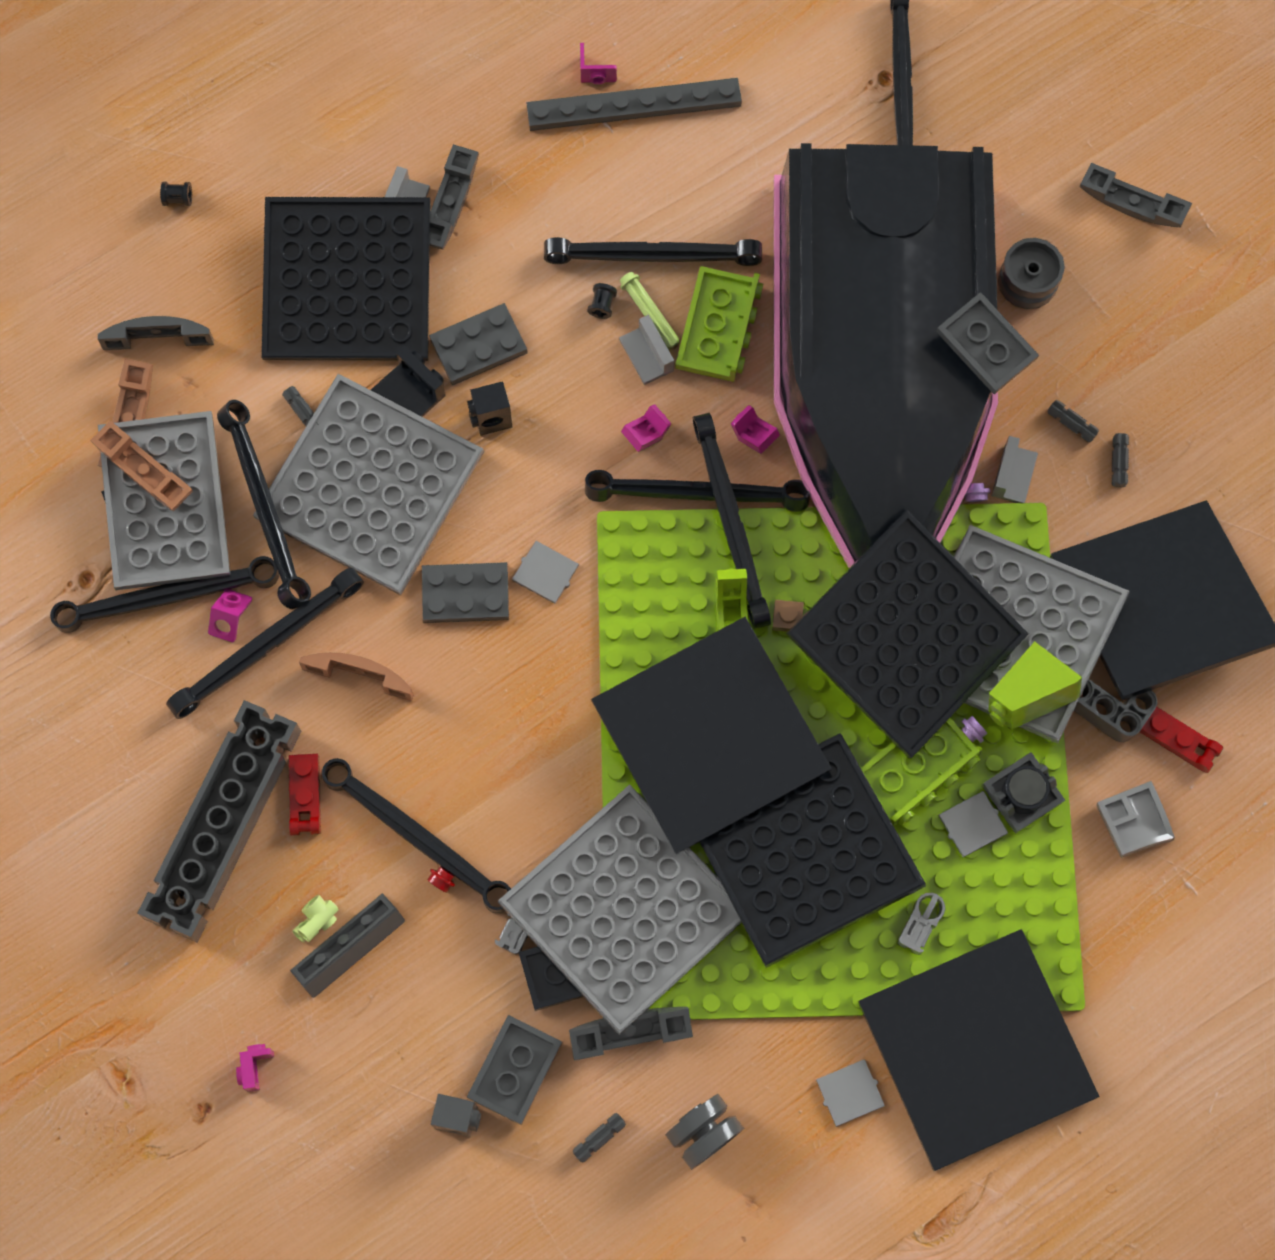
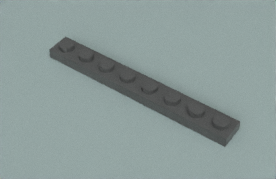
[526,78,742,131]

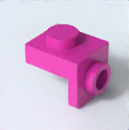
[621,404,671,452]
[731,405,780,454]
[236,1044,274,1092]

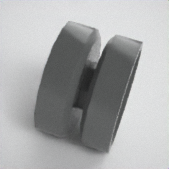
[998,238,1065,309]
[665,1094,745,1170]

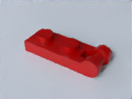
[1140,706,1223,773]
[289,753,321,836]

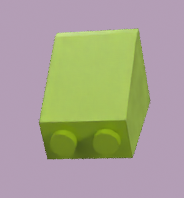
[989,641,1082,730]

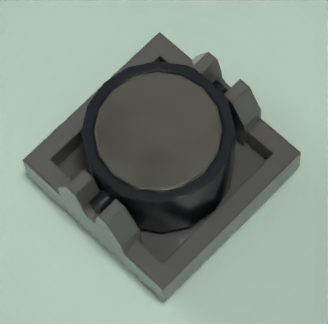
[982,752,1065,834]

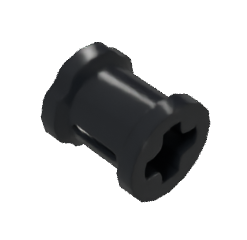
[160,181,193,206]
[587,283,617,319]

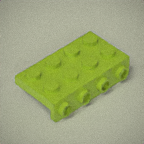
[675,266,764,382]
[861,718,983,826]

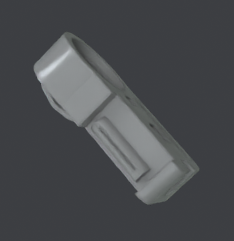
[898,893,945,955]
[495,914,528,954]

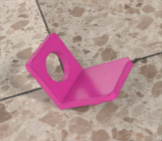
[580,43,617,84]
[208,589,252,642]

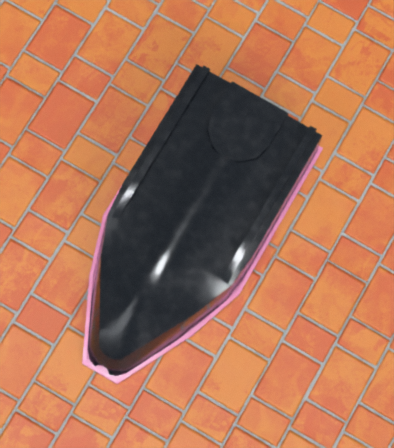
[774,143,998,568]

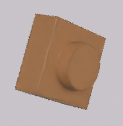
[772,600,804,632]

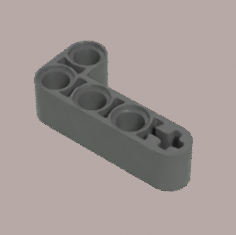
[1074,679,1158,742]

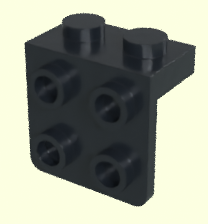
[371,346,446,417]

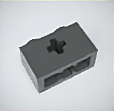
[431,1094,481,1137]

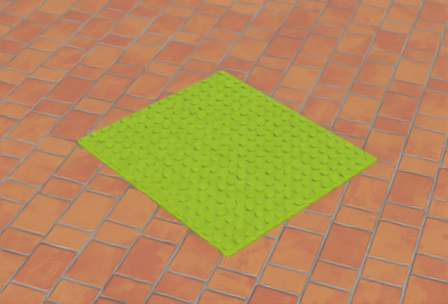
[597,503,1085,1020]

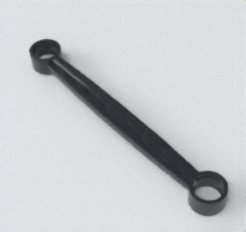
[890,0,913,145]
[544,237,762,266]
[217,400,311,610]
[692,413,771,629]
[585,470,810,512]
[50,556,279,633]
[166,568,364,719]
[322,758,511,913]

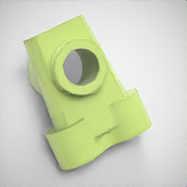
[292,895,339,942]

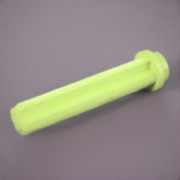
[620,272,680,349]

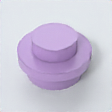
[965,483,990,502]
[961,716,987,743]

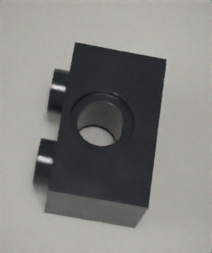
[467,381,513,436]

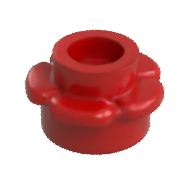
[427,866,455,893]

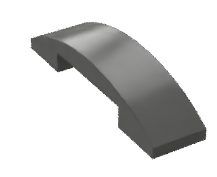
[430,144,479,250]
[1080,163,1192,228]
[98,316,214,350]
[569,1007,693,1060]

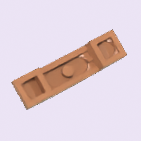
[98,359,153,467]
[90,420,193,512]
[299,652,414,701]

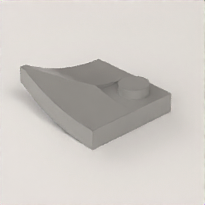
[1096,781,1175,858]

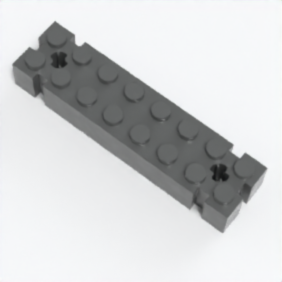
[137,700,302,943]

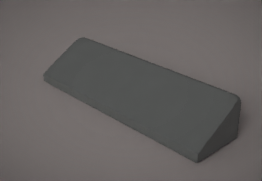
[290,893,405,998]

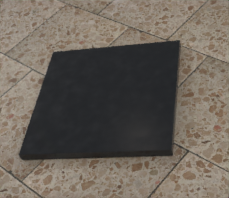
[261,197,431,361]
[1050,500,1275,700]
[786,510,1029,758]
[591,617,832,855]
[699,733,926,968]
[857,929,1100,1171]

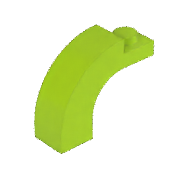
[716,568,747,631]

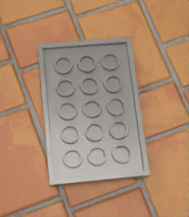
[98,411,231,590]

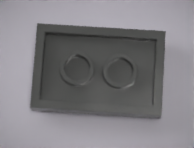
[936,292,1039,394]
[429,303,528,386]
[422,562,509,623]
[467,1015,562,1125]

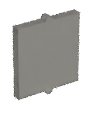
[512,541,579,604]
[938,791,1008,857]
[816,1059,885,1127]

